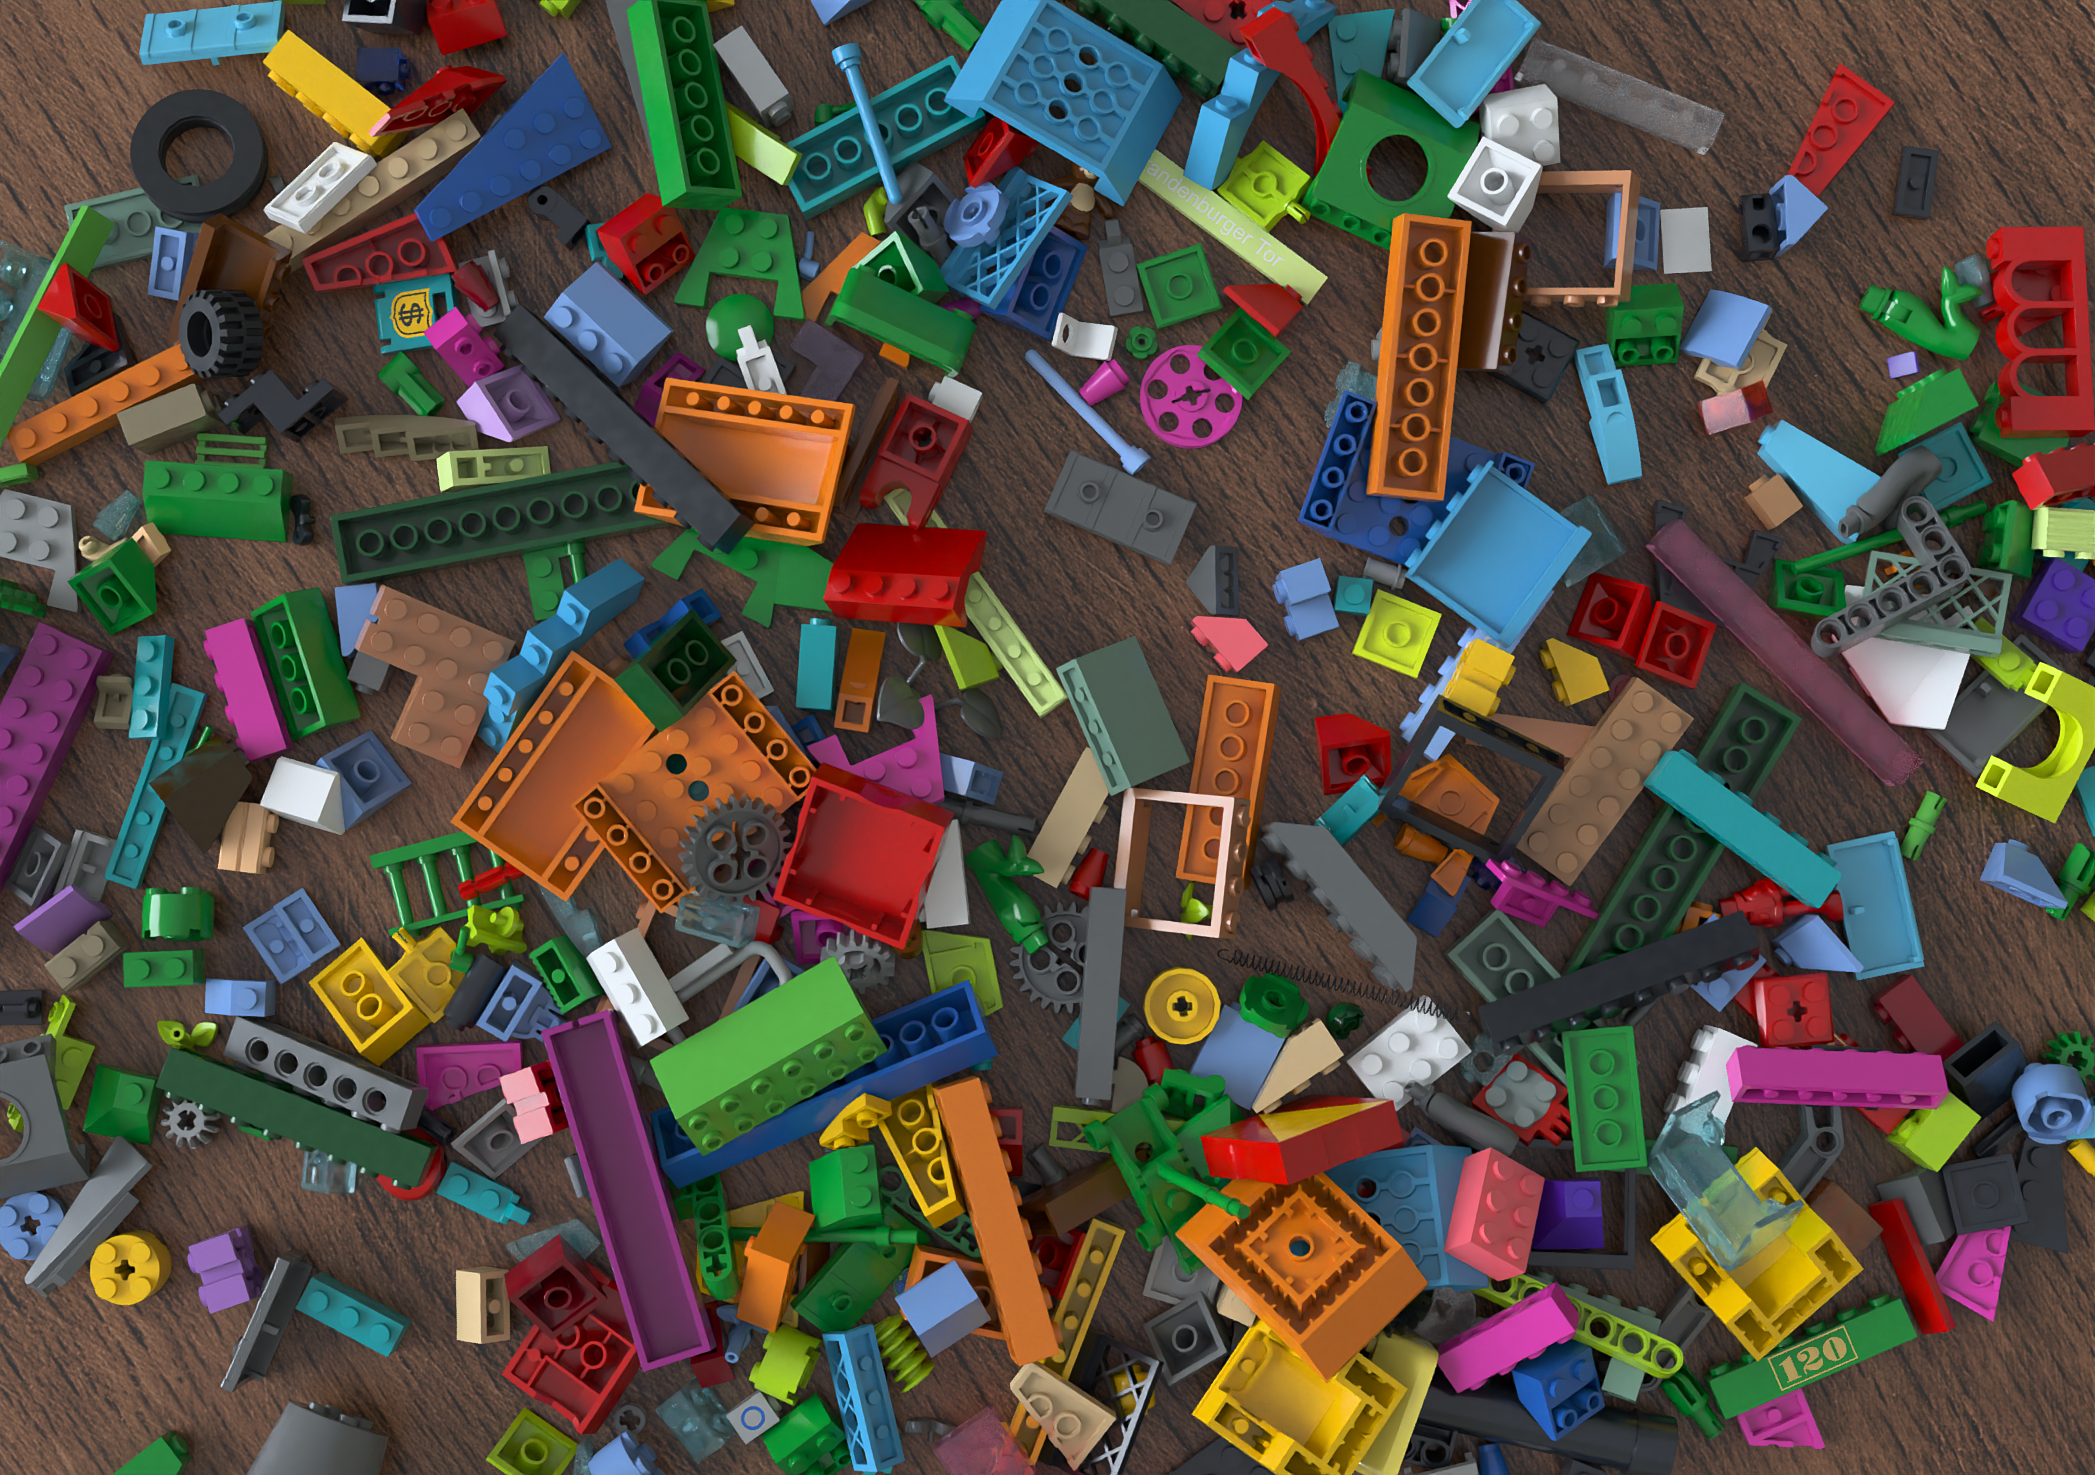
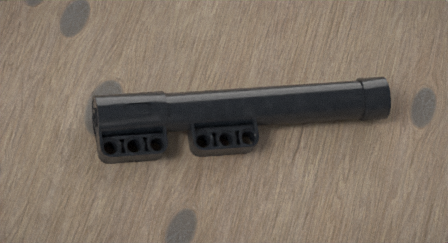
[1221,1320,1678,1475]

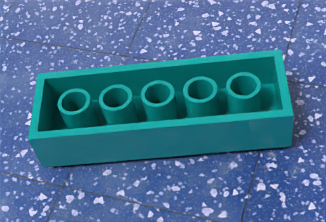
[787,55,986,221]

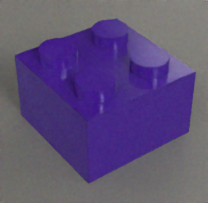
[2009,557,2095,654]

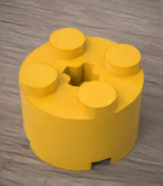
[90,1230,172,1305]

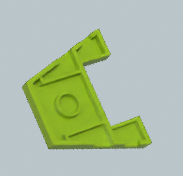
[891,929,1003,1016]

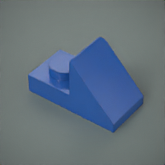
[1406,865,1472,938]

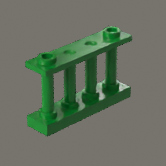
[369,831,530,940]

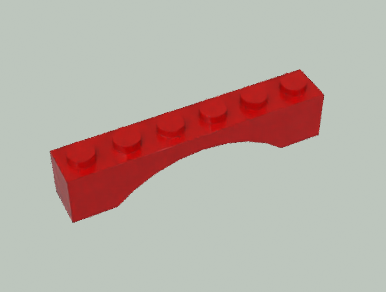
[1239,7,1374,188]

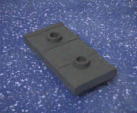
[1044,449,1197,567]
[1924,633,2068,778]
[220,1248,314,1392]

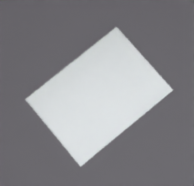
[1660,207,1712,274]

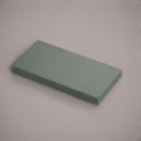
[64,174,202,271]

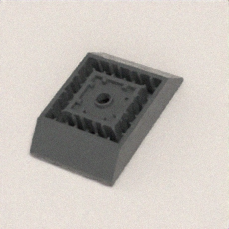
[1260,822,1417,992]

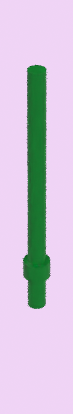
[1791,500,1987,575]
[732,1225,920,1247]

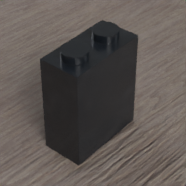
[1942,1021,2027,1124]

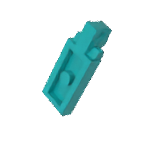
[436,1160,534,1226]

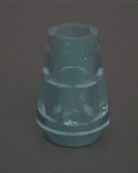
[1953,253,1994,307]
[93,489,142,542]

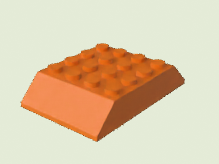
[634,378,856,546]
[451,650,671,902]

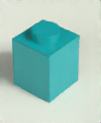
[1332,576,1373,617]

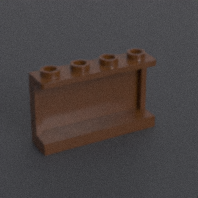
[166,213,293,378]
[1457,232,1532,376]

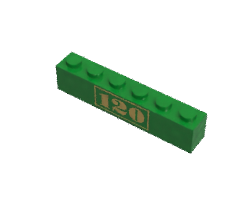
[1702,1292,1917,1420]

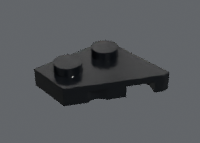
[64,312,135,397]

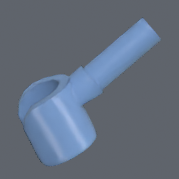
[799,231,821,281]

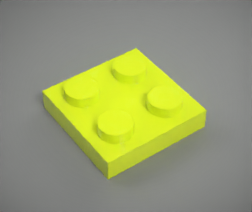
[1352,589,1442,679]

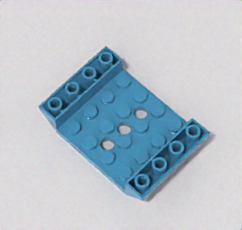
[944,0,1183,206]
[1290,1145,1489,1292]

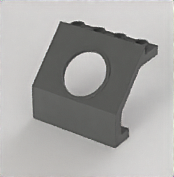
[0,1034,91,1199]

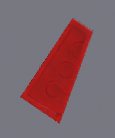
[1787,63,1895,198]

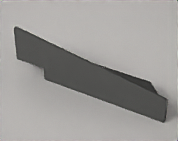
[24,1136,153,1298]

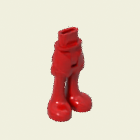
[1718,878,1844,929]

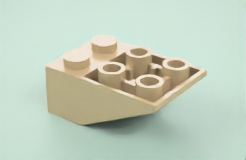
[1251,1017,1344,1114]

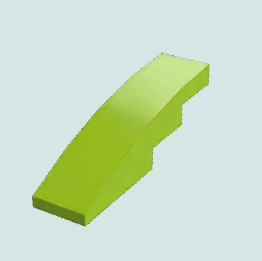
[725,100,803,185]

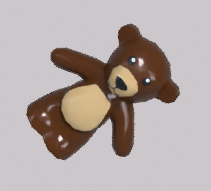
[1047,161,1115,240]

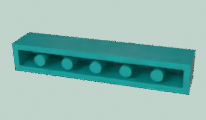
[1643,749,1843,909]

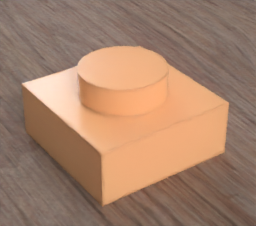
[130,522,172,567]

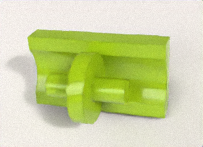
[464,905,527,956]

